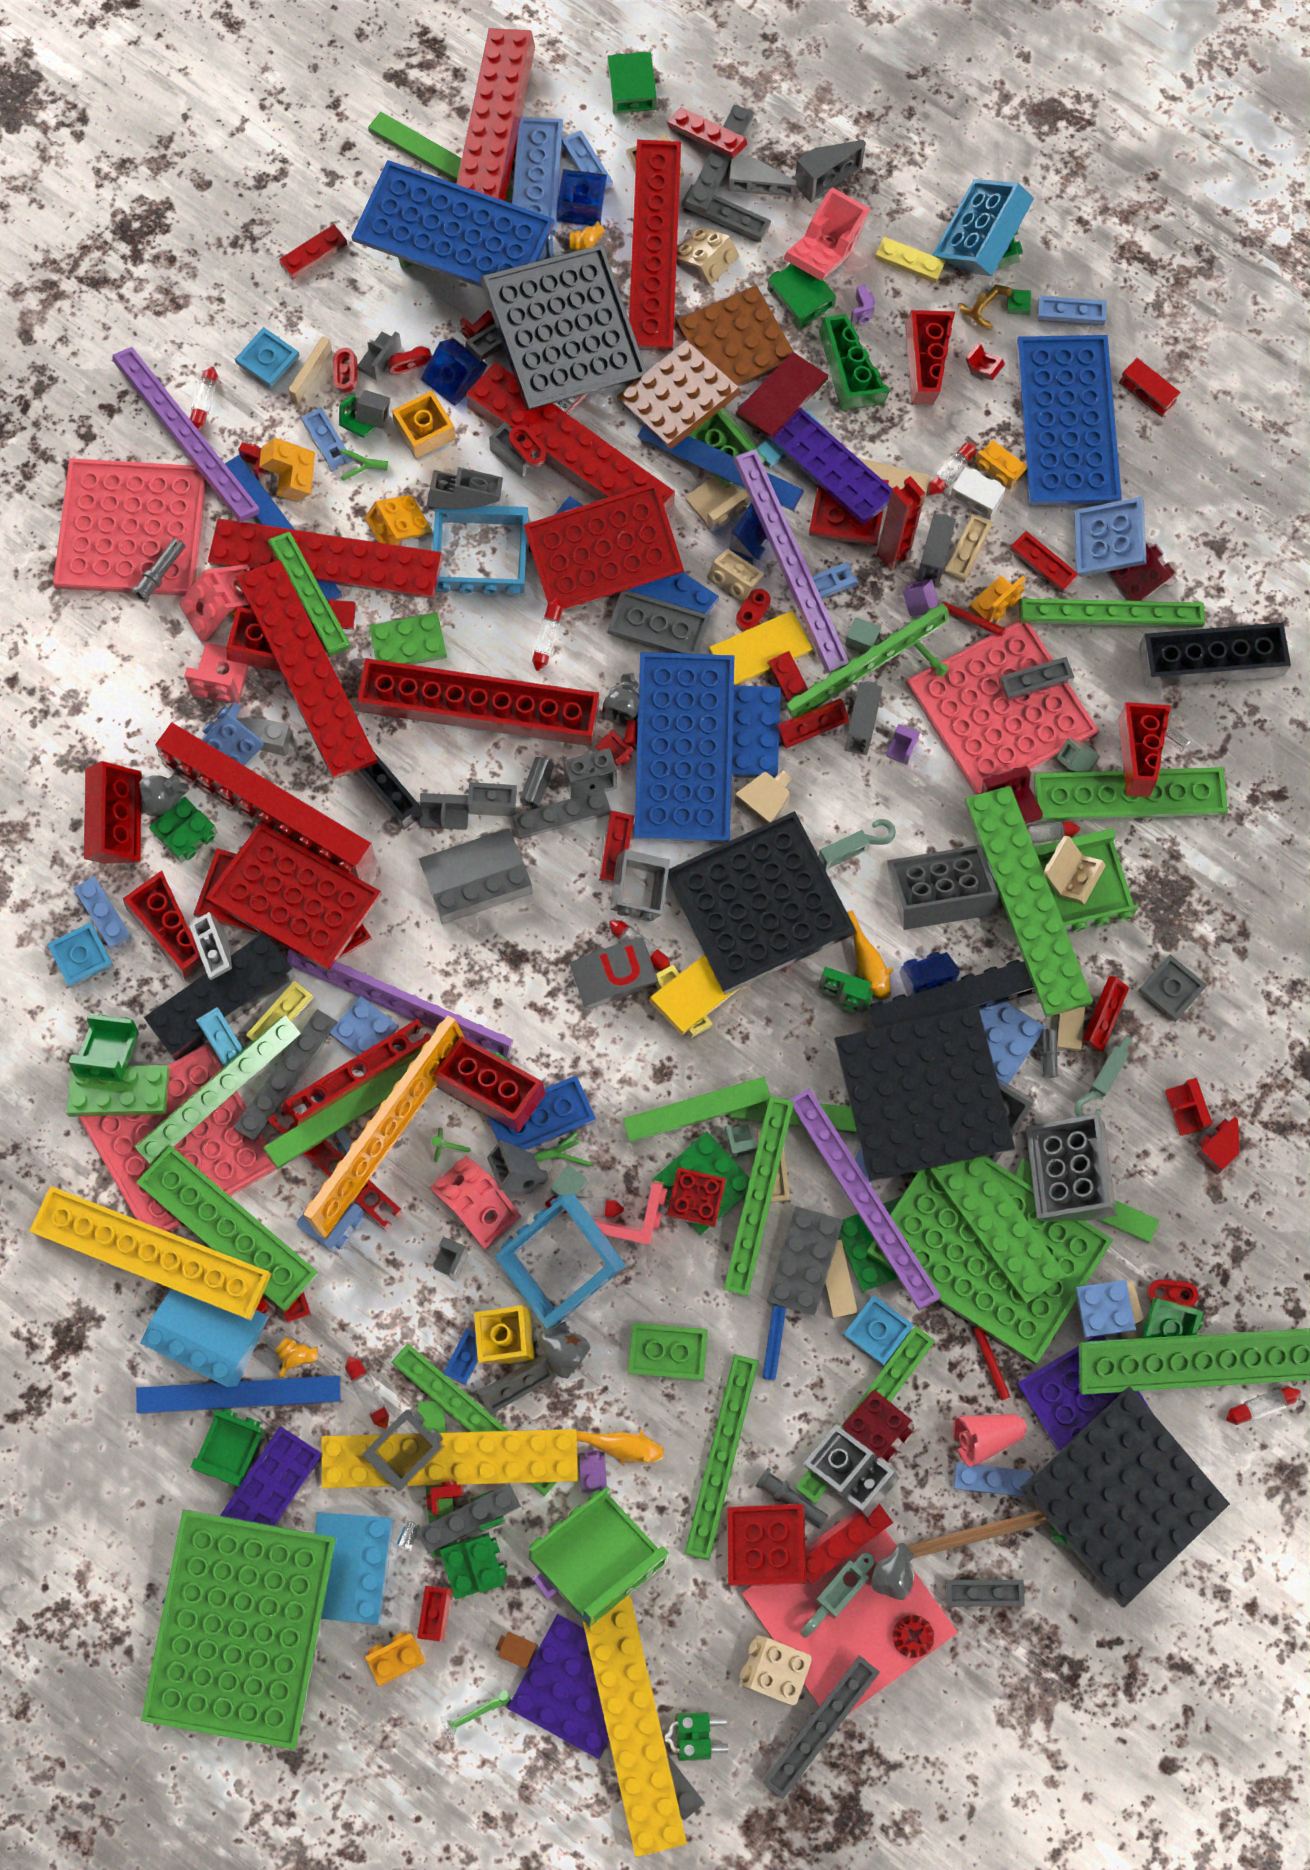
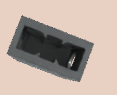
[487,1140,548,1194]

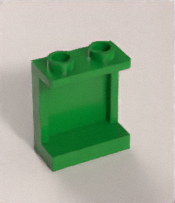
[607,51,657,114]
[767,263,836,330]
[68,1014,139,1082]
[190,1408,265,1488]

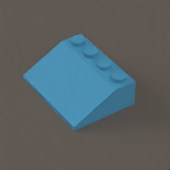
[932,179,1034,276]
[140,1289,269,1387]
[315,1512,394,1626]

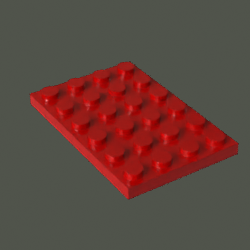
[524,482,685,611]
[205,823,382,972]

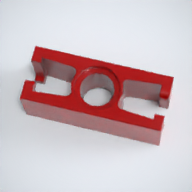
[1119,358,1181,417]

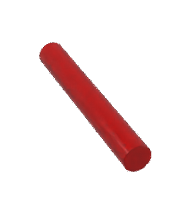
[941,601,1006,637]
[973,1328,1011,1401]

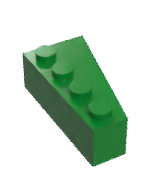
[819,314,890,411]

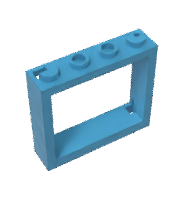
[433,506,529,595]
[494,1193,627,1329]

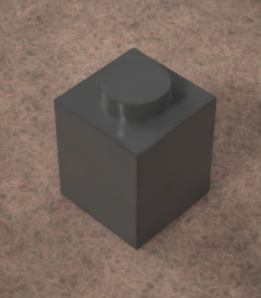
[353,390,390,429]

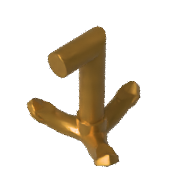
[958,284,1012,329]

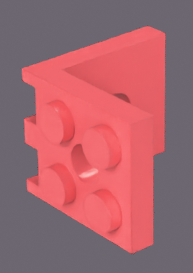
[179,565,250,642]
[184,642,250,705]
[429,1155,522,1250]
[593,1180,667,1244]

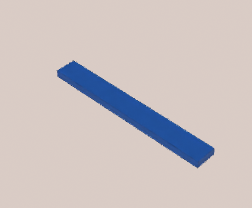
[637,425,804,512]
[225,455,342,600]
[136,1376,341,1414]

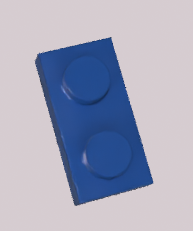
[443,1328,478,1386]

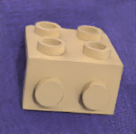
[677,227,739,286]
[686,476,750,532]
[1044,836,1106,905]
[739,1635,812,1705]

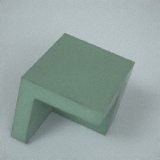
[845,618,881,654]
[1056,738,1100,772]
[724,1124,757,1158]
[550,1165,588,1196]

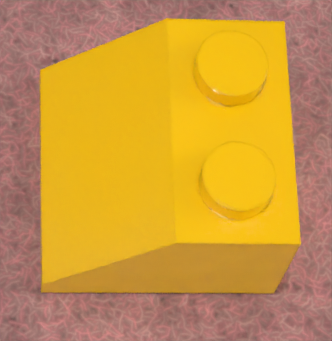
[474,1305,535,1364]

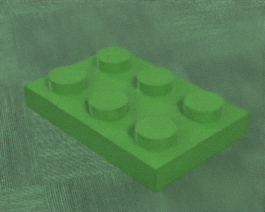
[369,612,447,665]
[628,1323,708,1381]

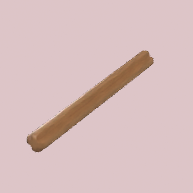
[907,1511,1049,1559]

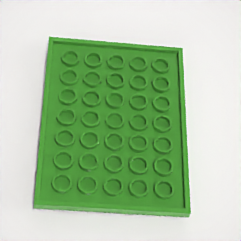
[866,1157,1113,1365]
[141,1509,337,1750]

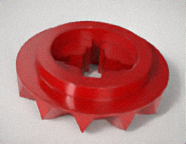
[893,1615,934,1658]

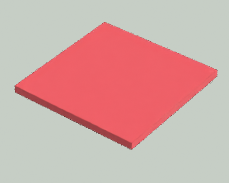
[53,458,207,596]
[905,620,1099,795]
[79,1042,277,1232]
[742,1510,958,1713]

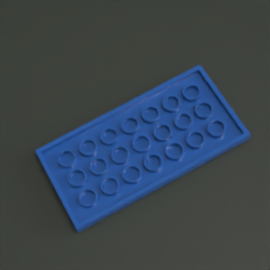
[351,160,555,288]
[1017,335,1122,505]
[634,652,735,842]

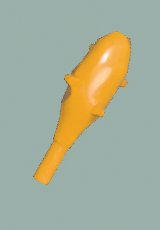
[847,910,893,1001]
[566,1428,665,1465]

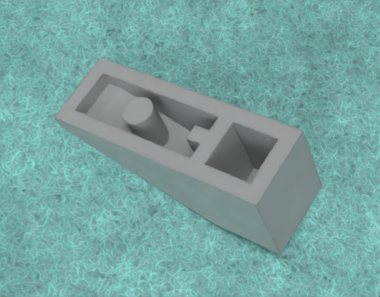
[729,155,797,197]
[236,718,292,756]
[189,912,232,980]

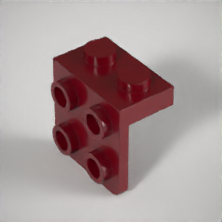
[1110,541,1178,601]
[982,766,1043,824]
[843,1390,915,1463]

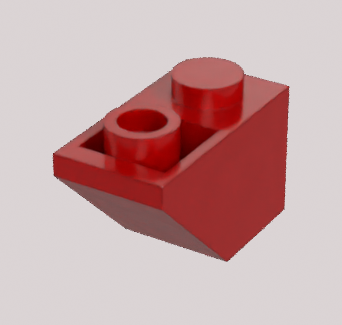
[1196,1116,1239,1175]

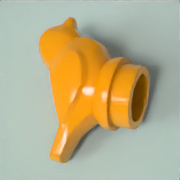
[570,221,604,251]
[274,1337,318,1378]

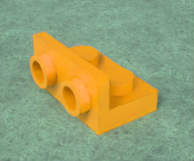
[975,440,1027,489]
[364,1631,426,1687]

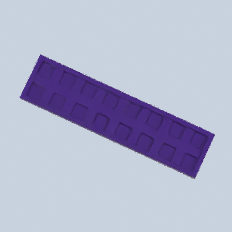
[737,400,892,525]
[162,1426,322,1604]

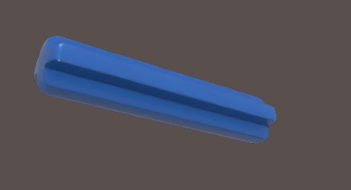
[762,1306,786,1381]

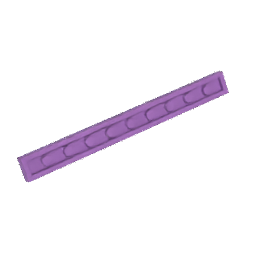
[112,347,260,523]
[733,449,849,673]
[287,949,513,1060]
[789,1088,941,1311]

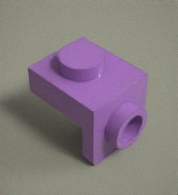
[850,285,875,324]
[579,1450,607,1492]

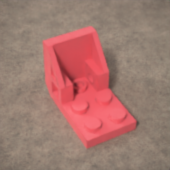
[784,187,871,281]

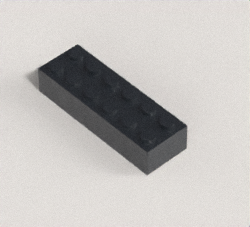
[1139,622,1291,688]
[144,933,296,1061]

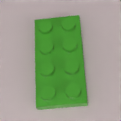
[66,1065,170,1117]

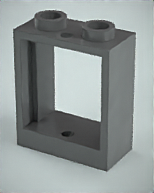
[916,514,956,588]
[844,681,883,755]
[564,748,617,799]
[610,849,670,922]
[362,1410,445,1491]

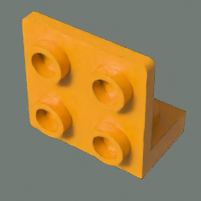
[364,495,433,545]
[968,575,1026,623]

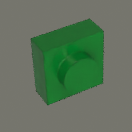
[1007,289,1031,315]

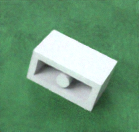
[950,467,1006,520]

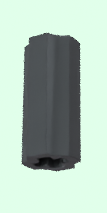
[519,757,554,809]

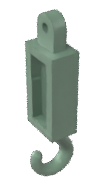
[818,819,896,870]
[1074,1035,1132,1117]
[800,1553,874,1638]

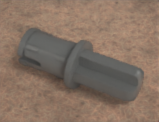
[1040,1029,1060,1078]

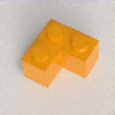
[259,437,316,503]

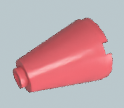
[952,1414,1027,1467]

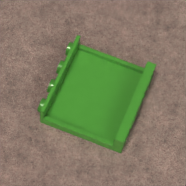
[1034,828,1139,932]
[529,1486,669,1627]

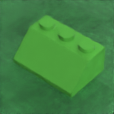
[688,408,767,488]

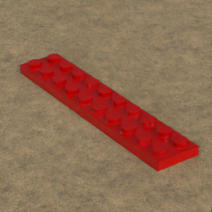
[629,139,681,351]
[208,518,443,599]
[236,559,377,780]

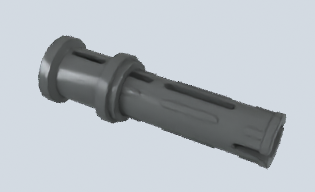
[131,538,186,603]
[755,1468,829,1529]

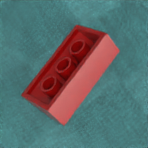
[84,761,142,864]

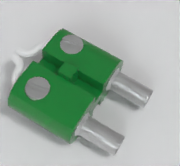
[664,1712,728,1761]

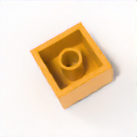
[392,390,456,459]

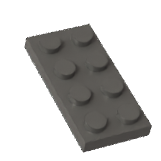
[607,590,711,654]
[767,1206,844,1317]

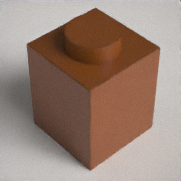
[495,1632,537,1669]

